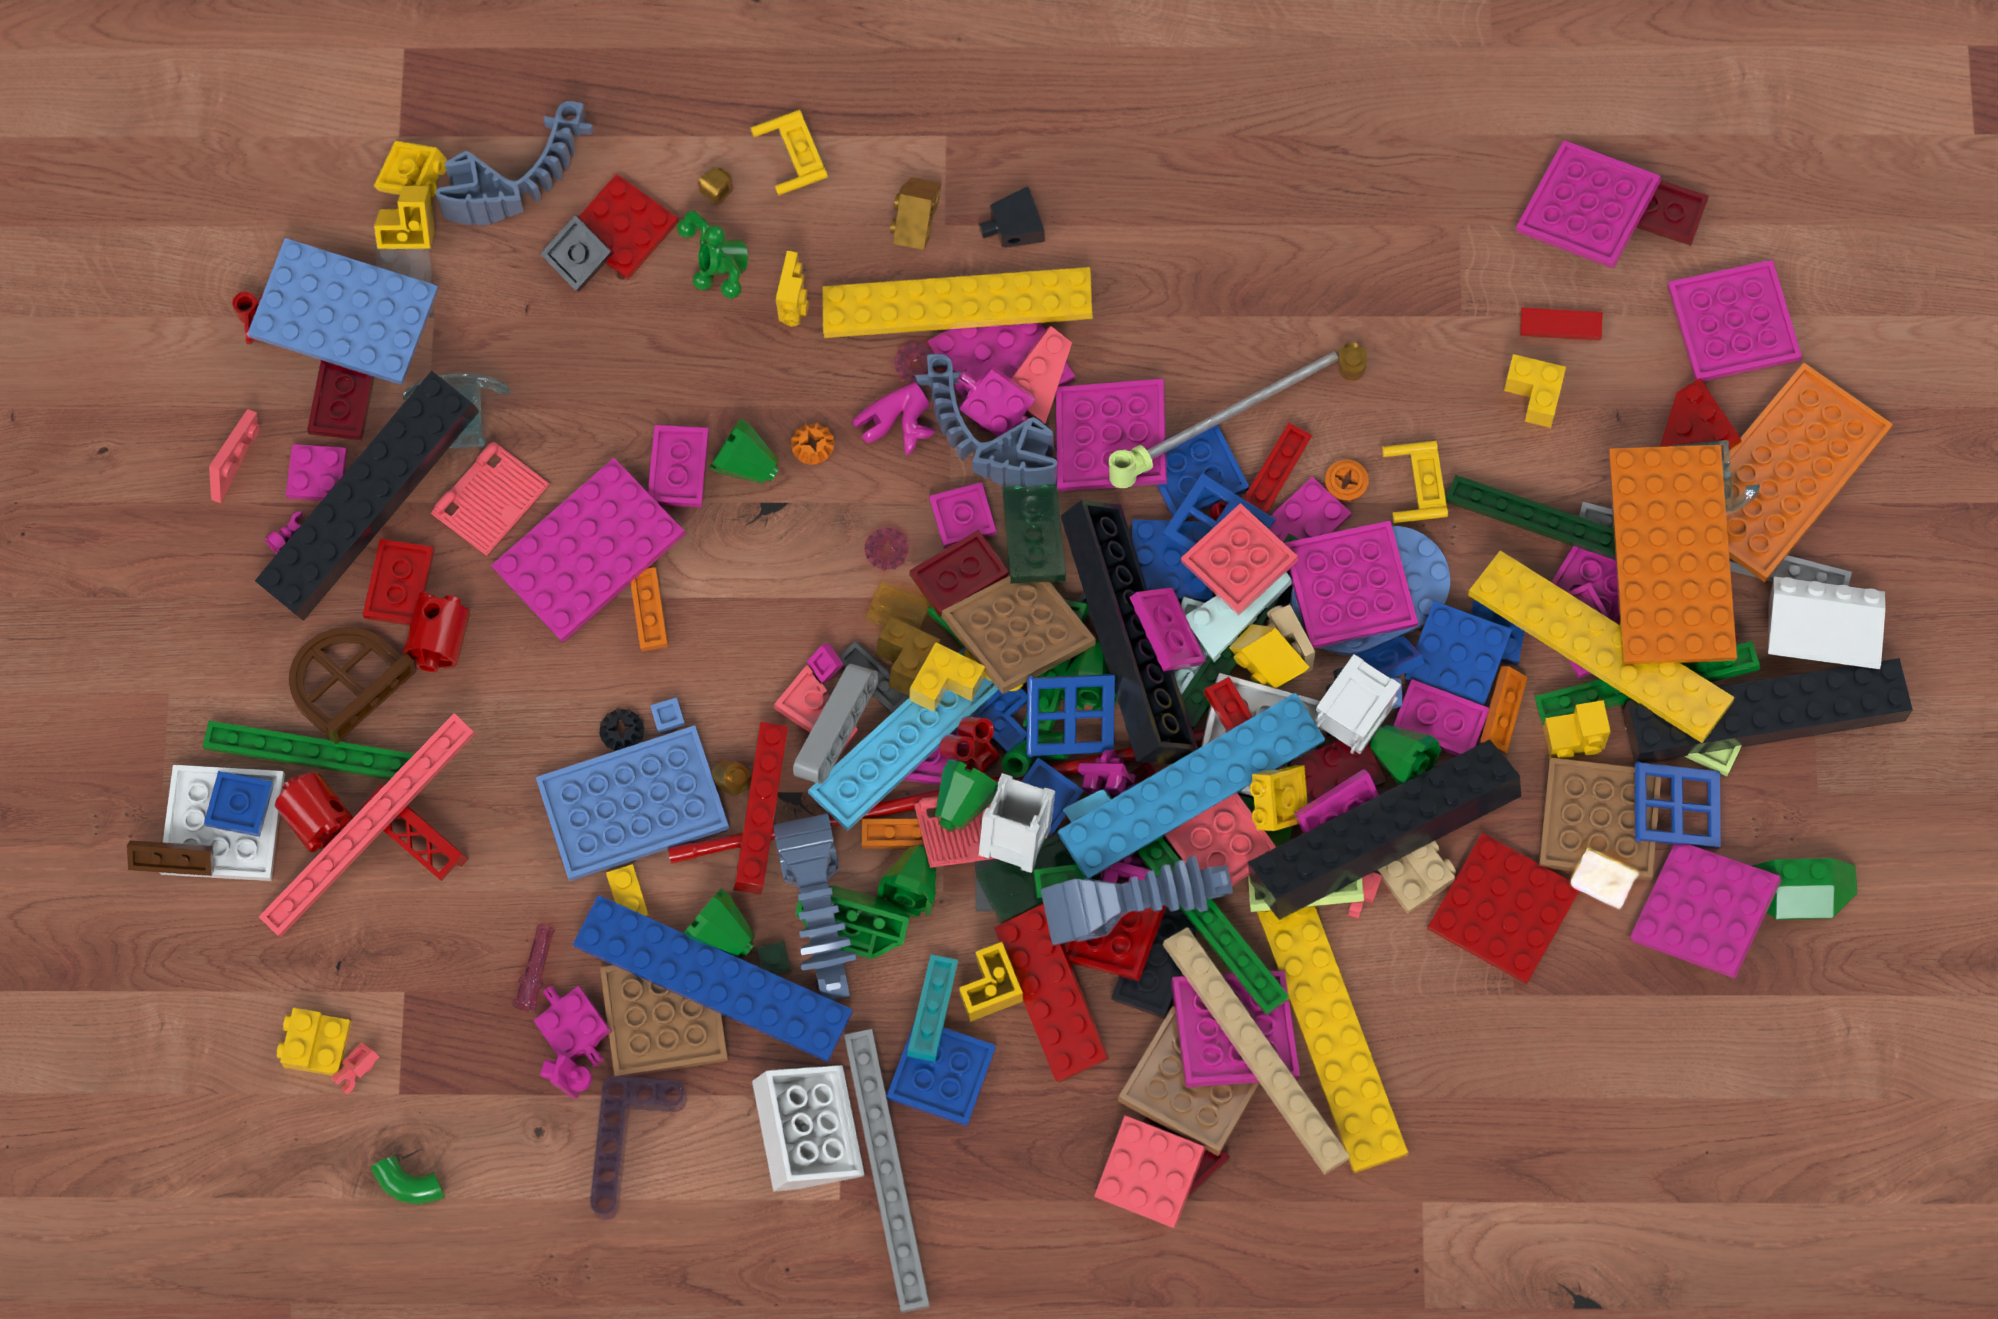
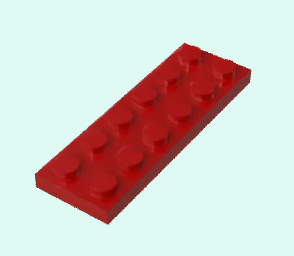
[994,904,1109,1083]

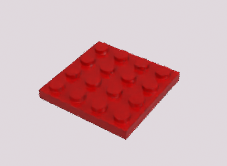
[1427,833,1582,985]

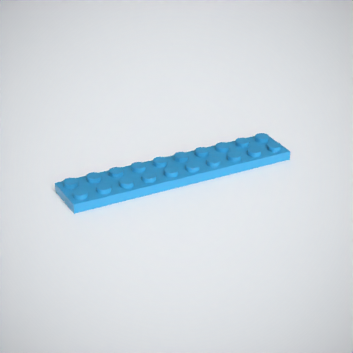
[1057,693,1325,879]

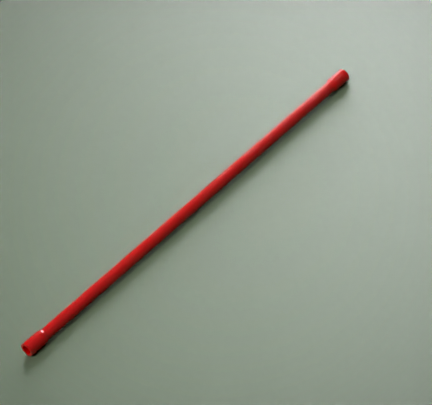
[668,729,1205,864]

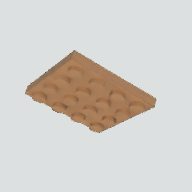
[942,563,1096,694]
[1539,757,1661,881]
[600,965,728,1079]
[1118,1006,1260,1156]

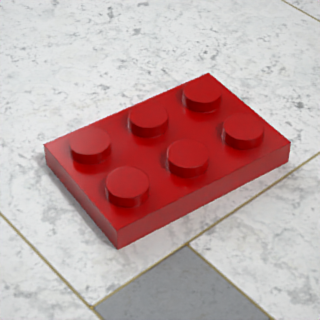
[363,539,435,626]

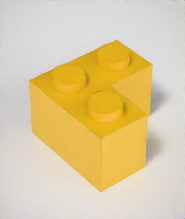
[374,186,435,249]
[1504,354,1566,428]
[910,643,985,712]
[1543,700,1611,759]
[959,942,1023,1022]

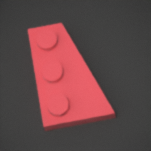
[1010,326,1072,424]
[209,409,260,503]
[774,665,858,754]

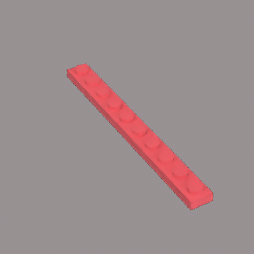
[259,713,476,937]

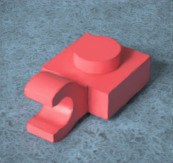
[1348,872,1382,919]
[331,1042,379,1094]

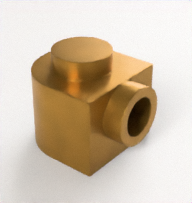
[698,167,733,205]
[1338,342,1367,381]
[712,760,752,796]

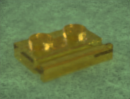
[866,582,931,630]
[1569,847,1638,909]

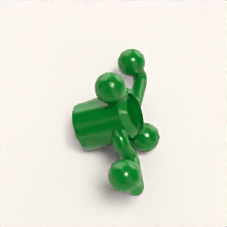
[677,210,748,299]

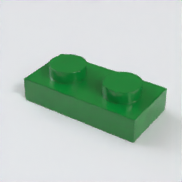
[1033,864,1092,898]

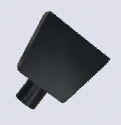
[978,186,1045,248]

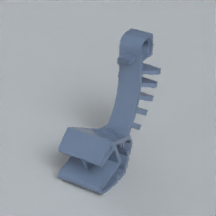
[436,101,594,225]
[915,354,1057,491]
[773,813,857,1000]
[1041,856,1233,945]

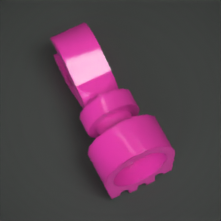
[264,511,303,554]

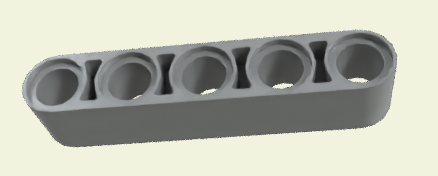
[793,664,879,784]

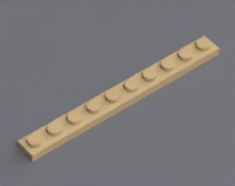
[1163,927,1350,1175]

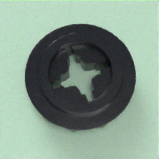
[599,708,644,751]

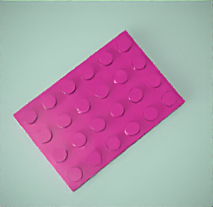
[491,458,686,643]

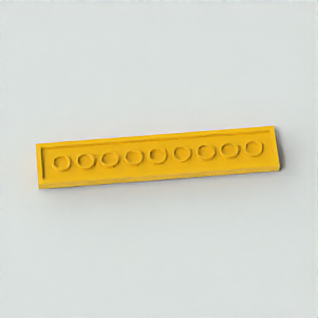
[823,267,1093,338]
[1468,551,1734,743]
[1256,906,1408,1174]

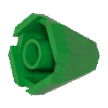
[709,418,780,484]
[1061,640,1117,710]
[1370,725,1442,785]
[935,759,998,832]
[877,845,936,917]
[684,888,755,957]

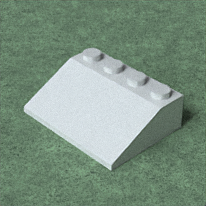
[1768,577,1885,669]
[752,1065,864,1191]

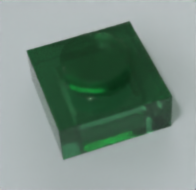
[757,941,791,974]

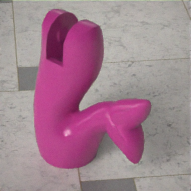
[852,381,936,456]

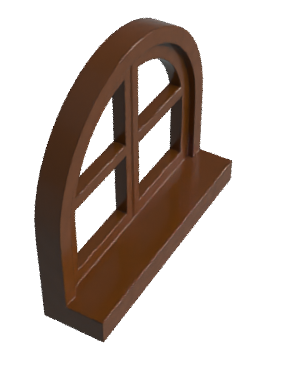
[289,627,416,744]

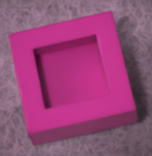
[807,643,844,683]

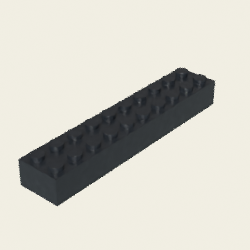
[255,370,480,621]
[1061,500,1198,765]
[1623,658,1913,763]
[1248,739,1521,920]

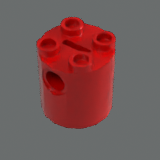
[403,592,470,673]
[274,772,353,853]

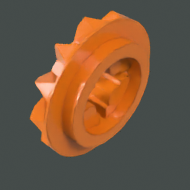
[791,422,834,465]
[1325,459,1369,502]

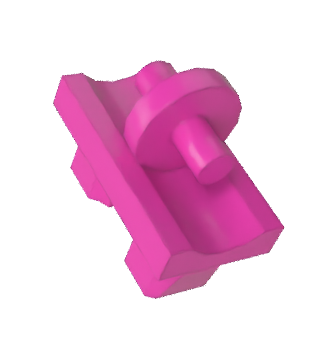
[1078,750,1136,795]
[1101,854,1151,883]
[540,1055,592,1099]

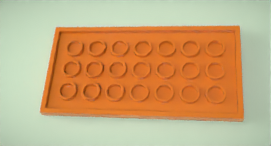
[1722,363,1893,582]
[1609,445,1737,665]

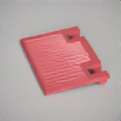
[431,442,550,556]
[914,796,996,868]

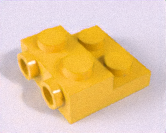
[374,141,447,198]
[775,251,809,326]
[1250,765,1307,831]
[277,1008,352,1076]

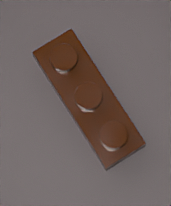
[127,840,214,876]

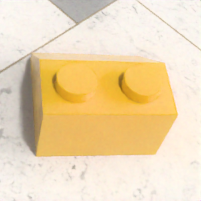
[1229,624,1309,689]

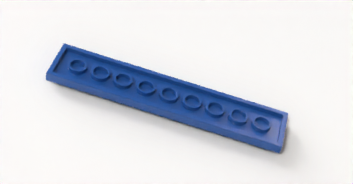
[573,895,853,1063]

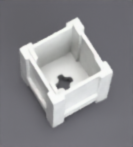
[1314,654,1401,754]
[979,773,1055,873]

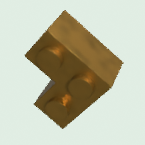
[890,176,942,250]
[876,617,941,696]

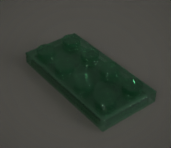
[1002,485,1066,584]
[975,834,1101,924]

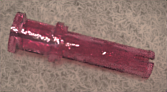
[512,925,555,1012]

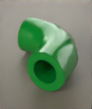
[1002,731,1070,778]
[371,1157,445,1205]

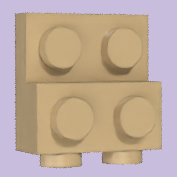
[1266,605,1315,674]
[1376,841,1456,914]

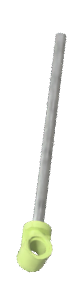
[1109,351,1339,488]

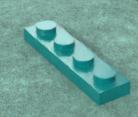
[907,954,958,1062]

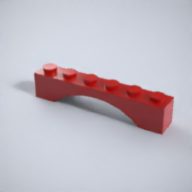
[733,722,788,895]

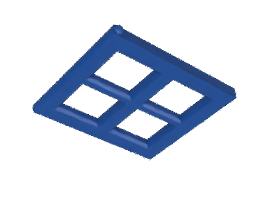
[1162,473,1275,551]
[1027,674,1115,758]
[1635,761,1721,849]

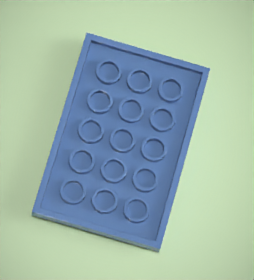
[248,238,438,385]
[536,725,729,882]

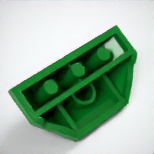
[1752,858,1858,920]
[795,886,911,959]

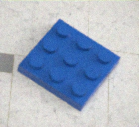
[1156,425,1249,518]
[1132,519,1212,603]
[1405,601,1512,706]
[887,1021,996,1127]

